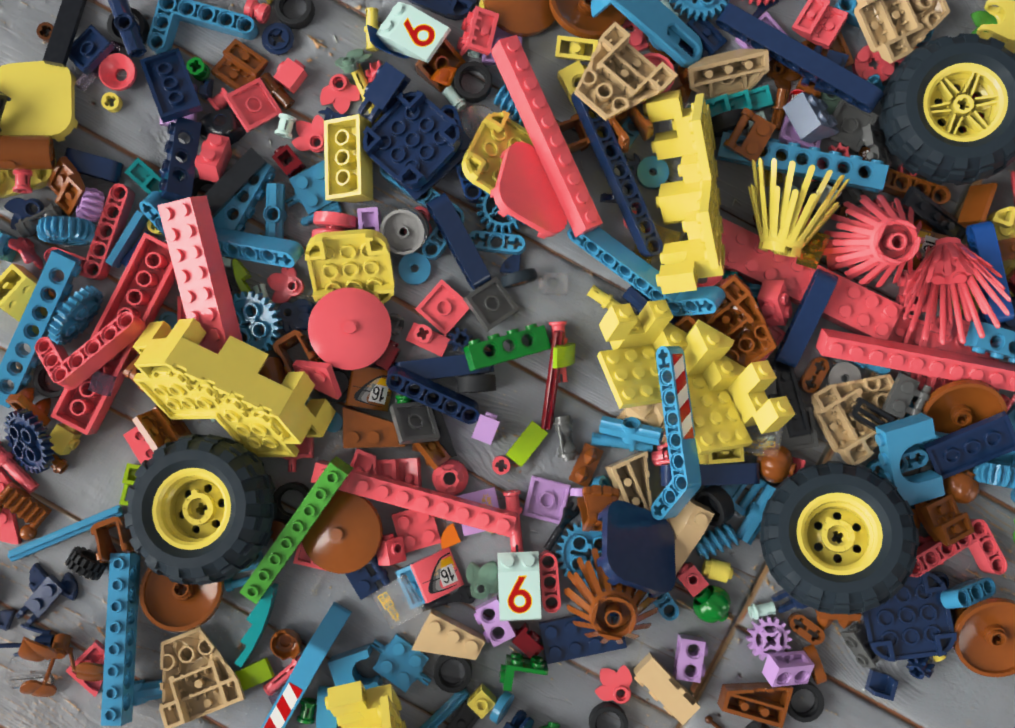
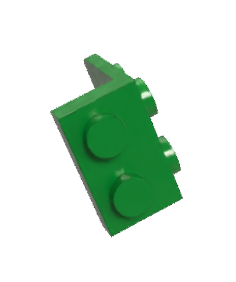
[499,653,548,691]

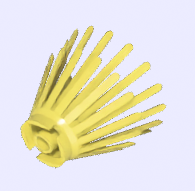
[748,158,850,258]

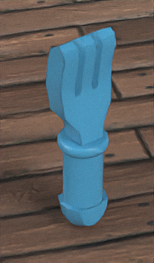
[300,201,343,226]

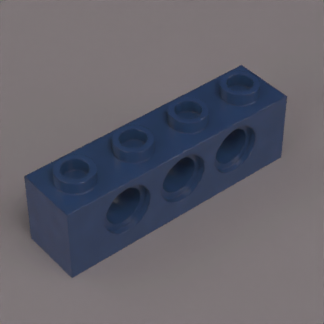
[159,117,202,201]

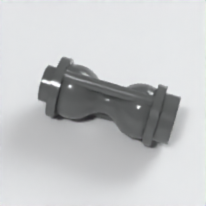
[15,203,64,238]
[553,415,578,461]

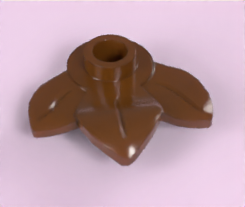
[766,59,802,91]

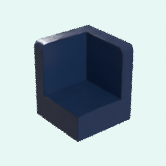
[865,669,898,701]

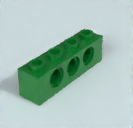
[463,323,551,372]

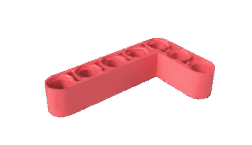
[44,183,135,281]
[35,311,146,390]
[909,519,1008,577]

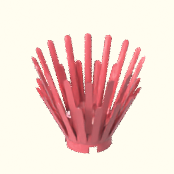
[824,194,925,288]
[903,237,1011,345]

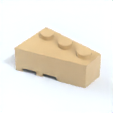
[605,451,652,511]
[411,608,486,660]
[633,652,701,725]

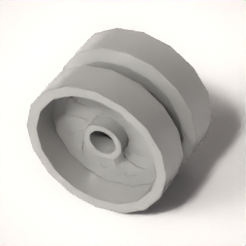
[380,207,429,255]

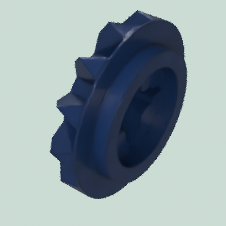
[262,23,295,56]

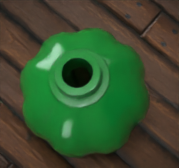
[693,585,731,623]

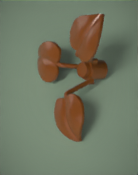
[18,633,104,697]

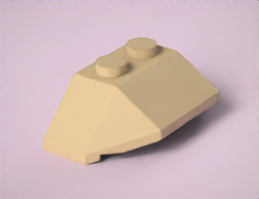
[687,49,770,100]

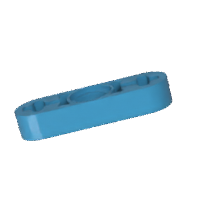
[469,230,526,255]
[866,447,929,478]

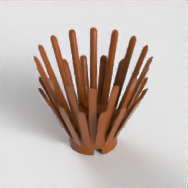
[564,548,659,644]

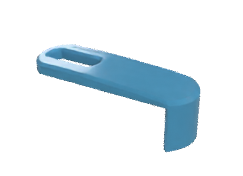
[591,0,703,68]

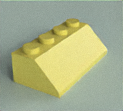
[324,114,373,203]

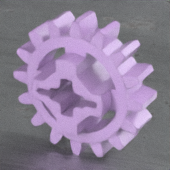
[746,615,792,661]

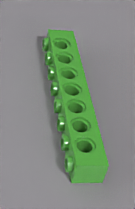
[239,456,353,604]

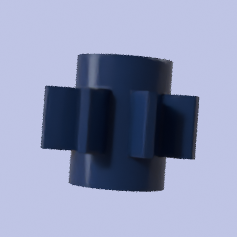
[447,327,473,352]
[906,657,935,679]

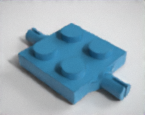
[285,160,334,215]
[371,633,432,693]

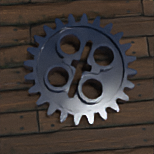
[4,408,55,474]

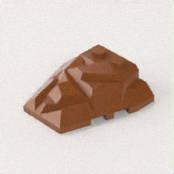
[674,274,777,368]

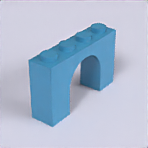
[875,413,945,506]

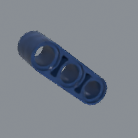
[64,147,124,184]

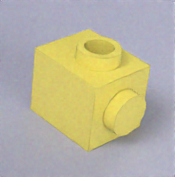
[49,423,82,456]

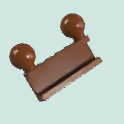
[0,482,52,541]

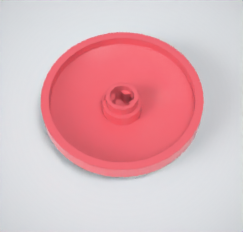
[308,288,392,370]

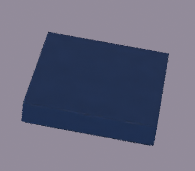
[69,24,116,76]

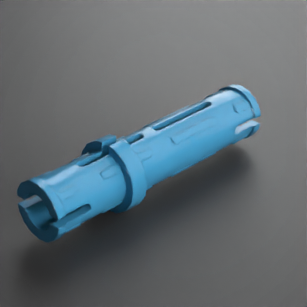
[591,432,653,453]

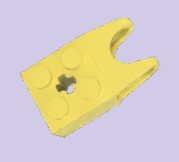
[976,0,1015,53]

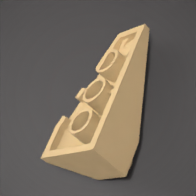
[666,499,714,574]

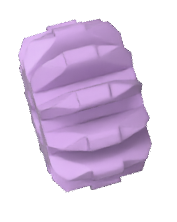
[75,187,105,223]

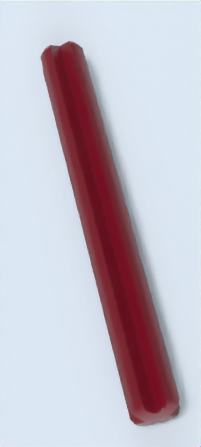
[541,330,565,430]

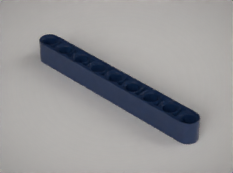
[715,3,884,113]
[571,91,663,258]

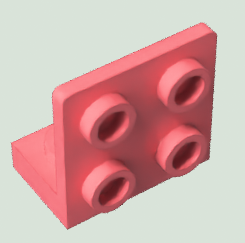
[456,6,499,56]

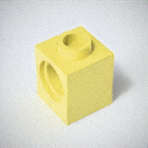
[467,683,497,719]

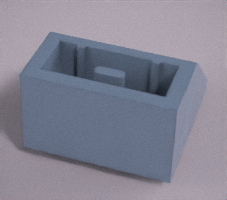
[782,92,839,143]

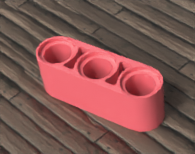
[539,550,561,613]

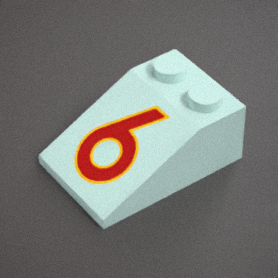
[376,2,451,63]
[497,551,541,621]

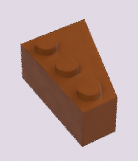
[343,407,407,448]
[717,682,793,728]

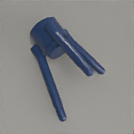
[0,623,55,657]

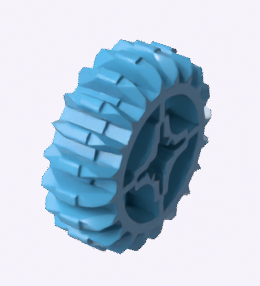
[476,190,525,234]
[37,215,96,246]
[973,462,1015,489]

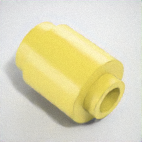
[701,558,733,583]

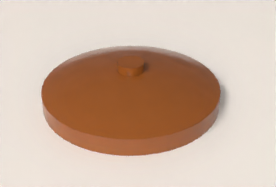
[483,0,555,37]
[549,0,627,40]
[921,379,1007,434]
[302,490,383,574]
[139,567,224,632]
[953,598,1015,677]

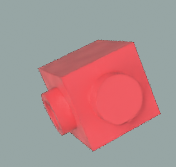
[274,58,308,94]
[376,533,407,566]
[676,562,709,597]

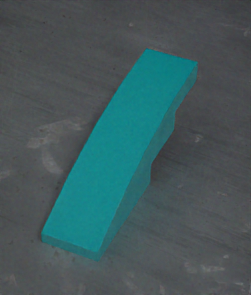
[687,84,774,117]
[124,157,173,202]
[234,583,278,668]

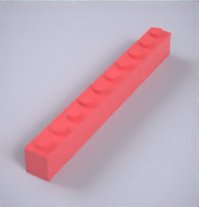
[491,35,603,237]
[815,328,1015,392]
[311,460,518,537]

